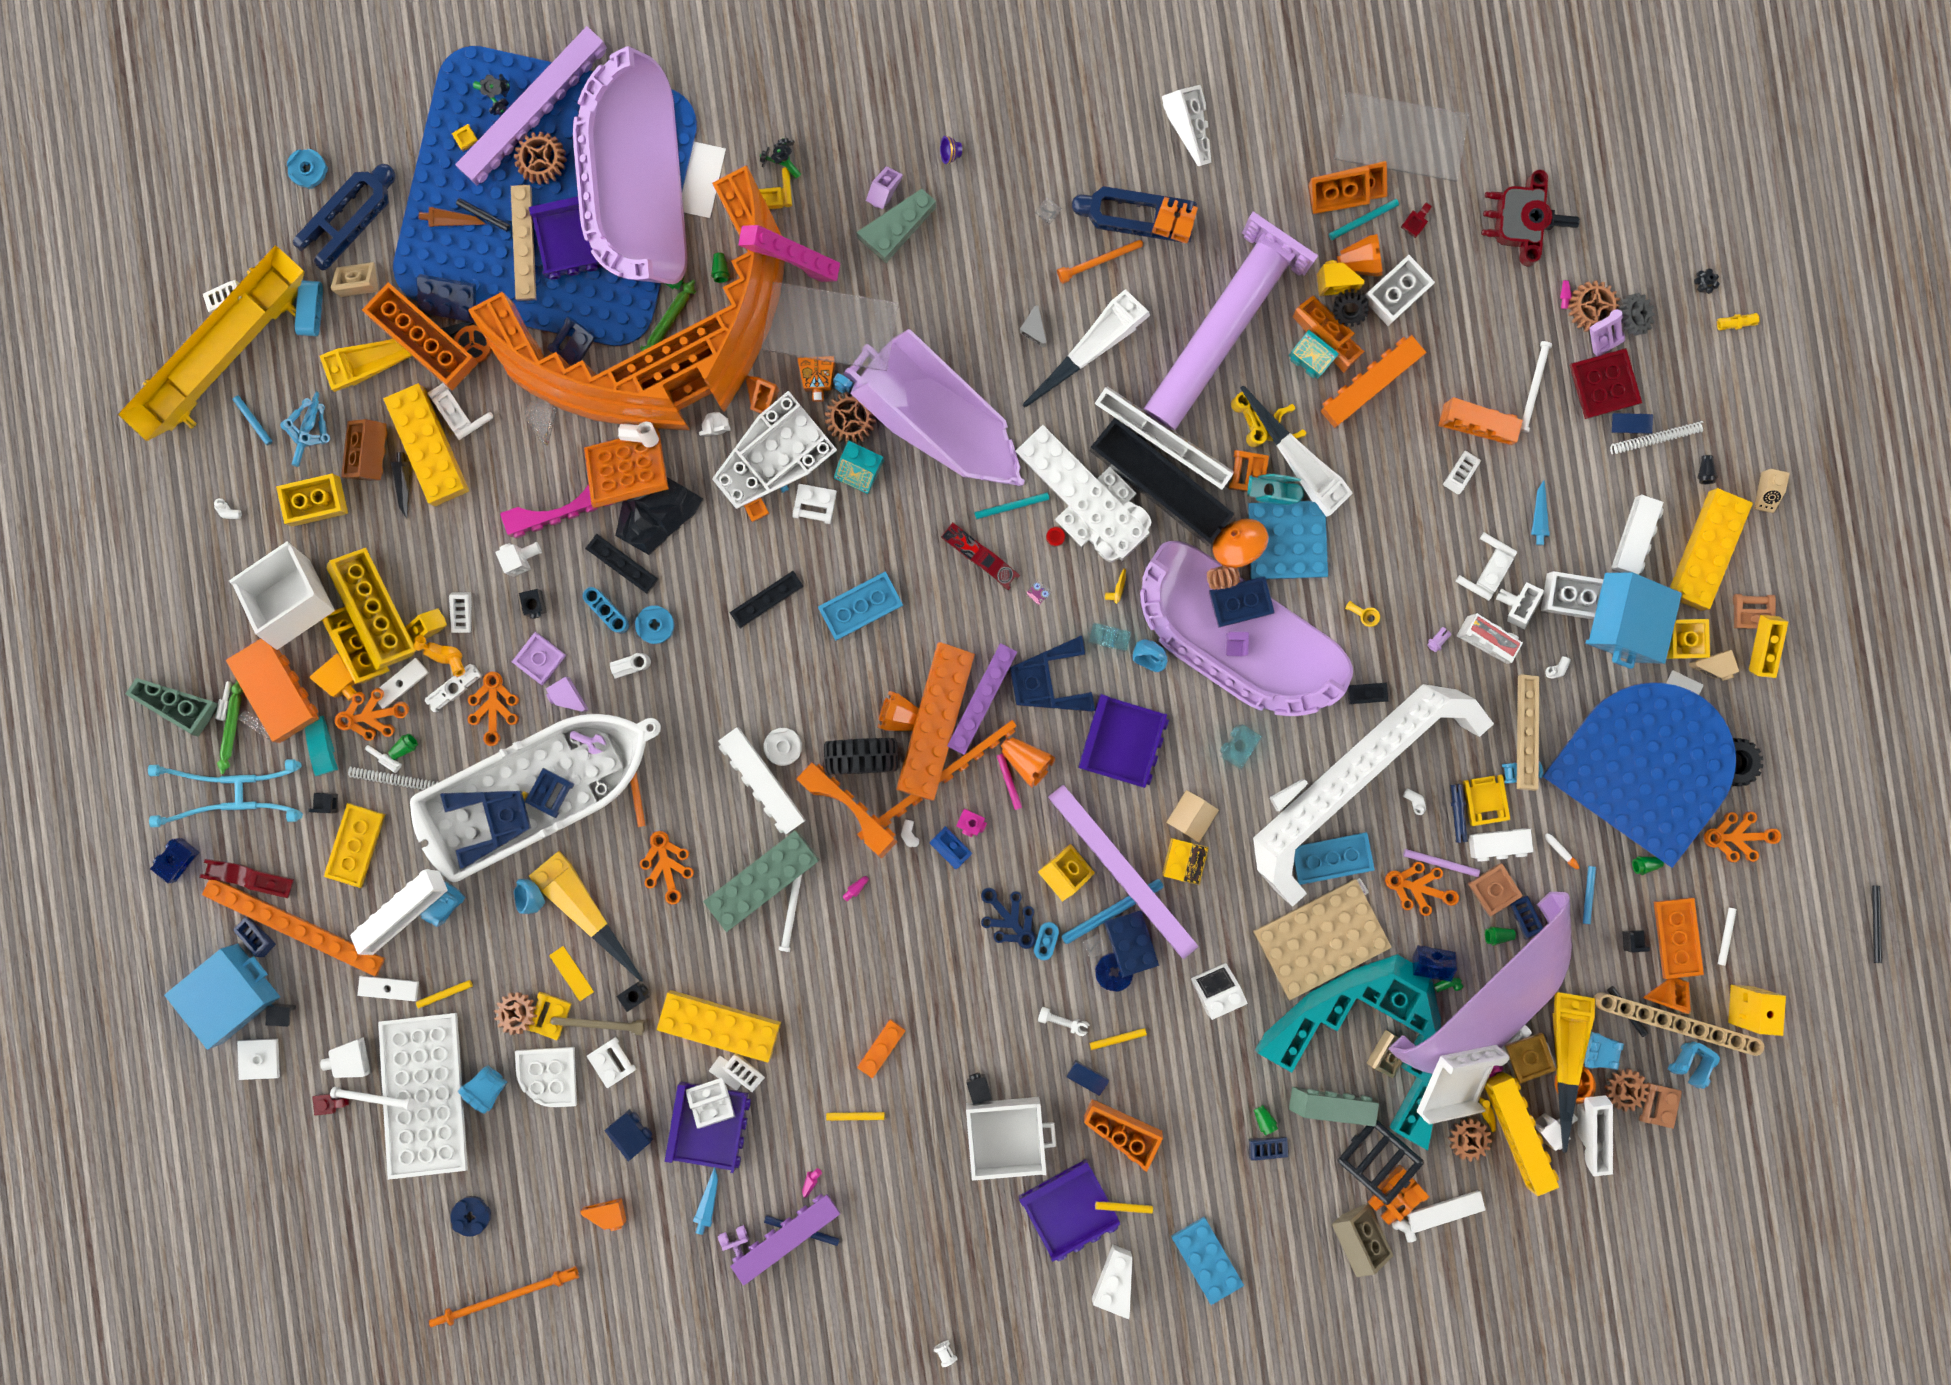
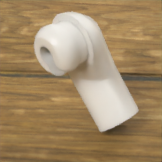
[214,498,242,520]
[1545,656,1571,679]
[1403,788,1426,815]
[901,819,919,847]
[1392,1219,1417,1242]

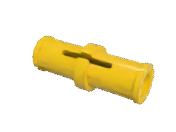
[1717,313,1759,331]

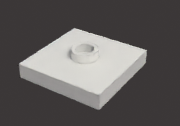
[237,1038,280,1080]

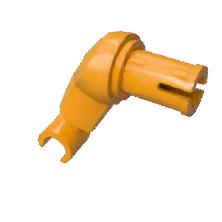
[413,635,465,677]

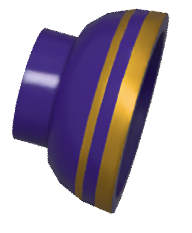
[940,136,962,164]

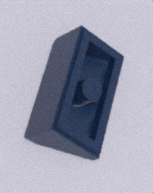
[1066,1060,1109,1096]

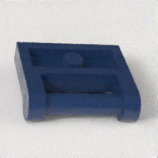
[547,316,596,366]
[525,768,575,818]

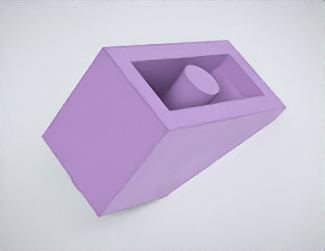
[866,166,903,209]
[546,677,589,712]

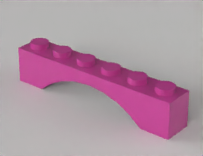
[738,225,840,282]
[500,484,614,538]

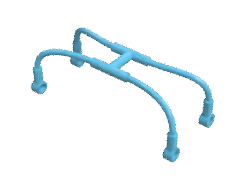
[148,759,303,827]

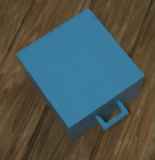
[1585,572,1682,669]
[164,943,280,1050]

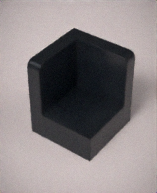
[308,793,338,813]
[1622,930,1650,953]
[265,1004,296,1027]

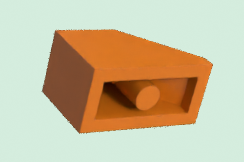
[580,1198,627,1231]

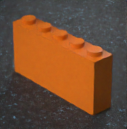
[226,639,319,743]

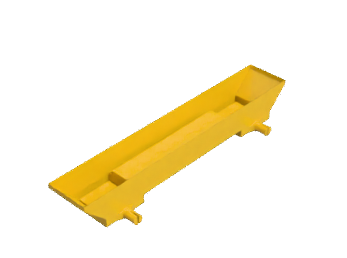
[118,245,305,441]

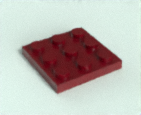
[1569,348,1642,419]

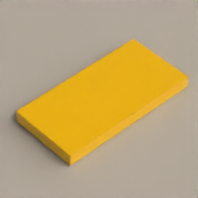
[323,803,386,888]

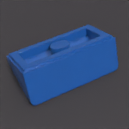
[929,826,972,869]

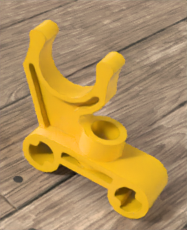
[1231,392,1306,448]

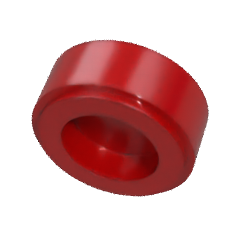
[1046,527,1065,547]

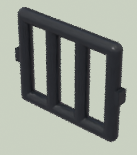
[1338,1120,1424,1205]

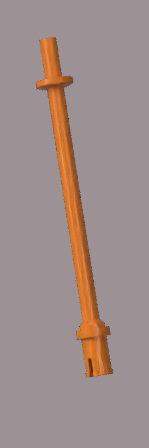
[429,1266,579,1328]

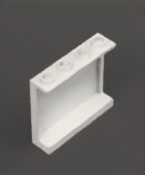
[1417,1045,1509,1124]

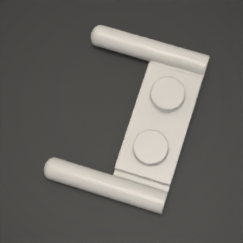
[428,377,493,440]

